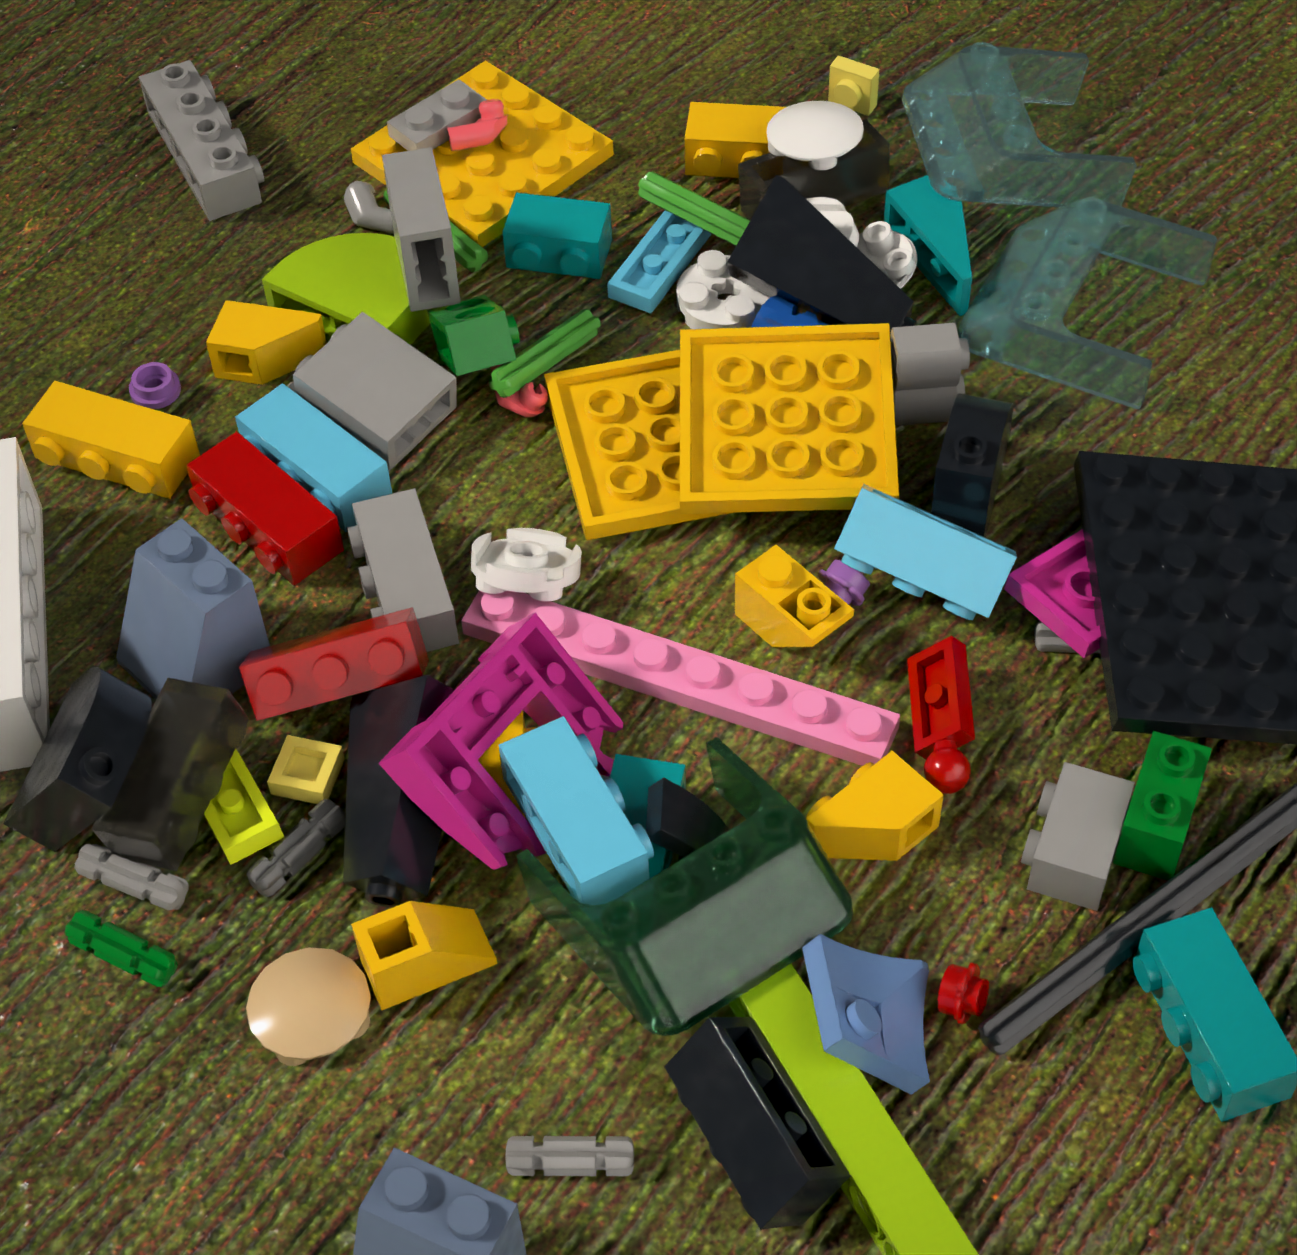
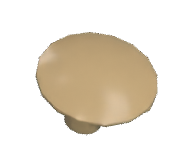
[246,947,371,1066]

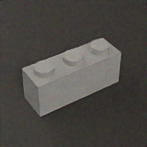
[347,488,459,652]

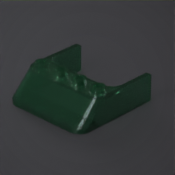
[516,737,854,1036]

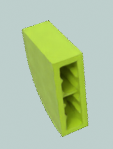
[262,233,432,345]

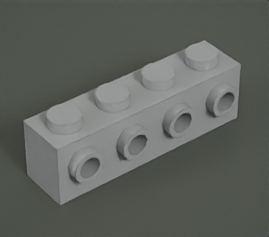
[138,60,264,221]

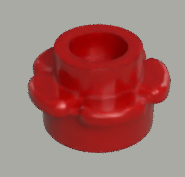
[938,962,989,1024]

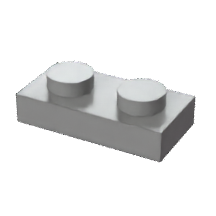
[387,79,487,151]

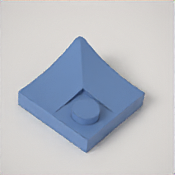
[802,934,930,1094]

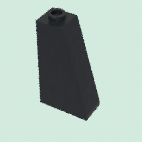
[727,175,917,334]
[343,675,454,908]

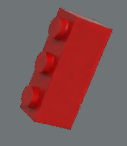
[186,431,344,586]
[239,607,429,721]

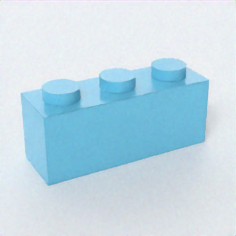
[235,383,392,532]
[834,484,1017,620]
[499,716,654,916]

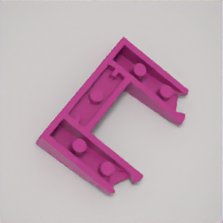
[378,612,624,870]

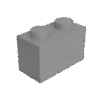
[1021,762,1135,911]

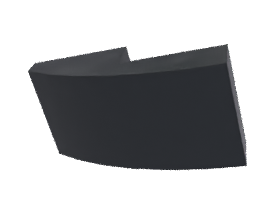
[646,777,734,893]

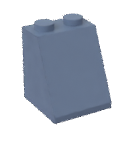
[116,518,270,728]
[353,1148,527,1255]

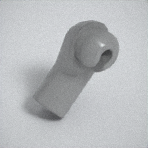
[344,181,394,234]

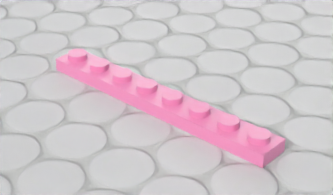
[461,590,900,766]

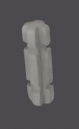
[75,844,189,910]
[505,1136,634,1176]

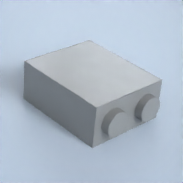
[382,147,461,312]
[293,312,457,471]

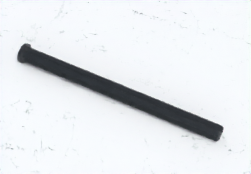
[978,782,1297,1055]

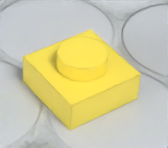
[828,55,880,116]
[267,735,345,804]

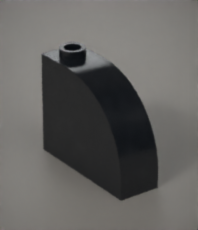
[931,393,1013,538]
[3,666,152,852]

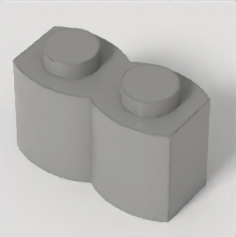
[890,323,970,426]

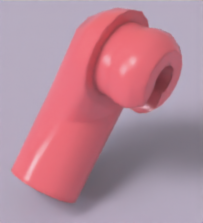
[447,99,508,151]
[490,364,548,418]

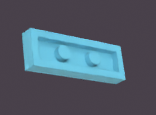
[607,210,711,313]

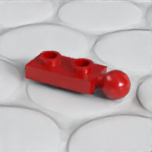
[907,635,975,794]

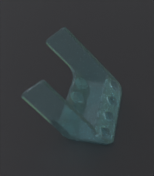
[902,42,1137,211]
[958,197,1217,409]

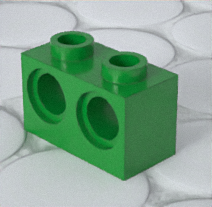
[427,295,520,376]
[1113,731,1212,881]

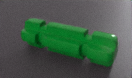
[64,910,178,987]

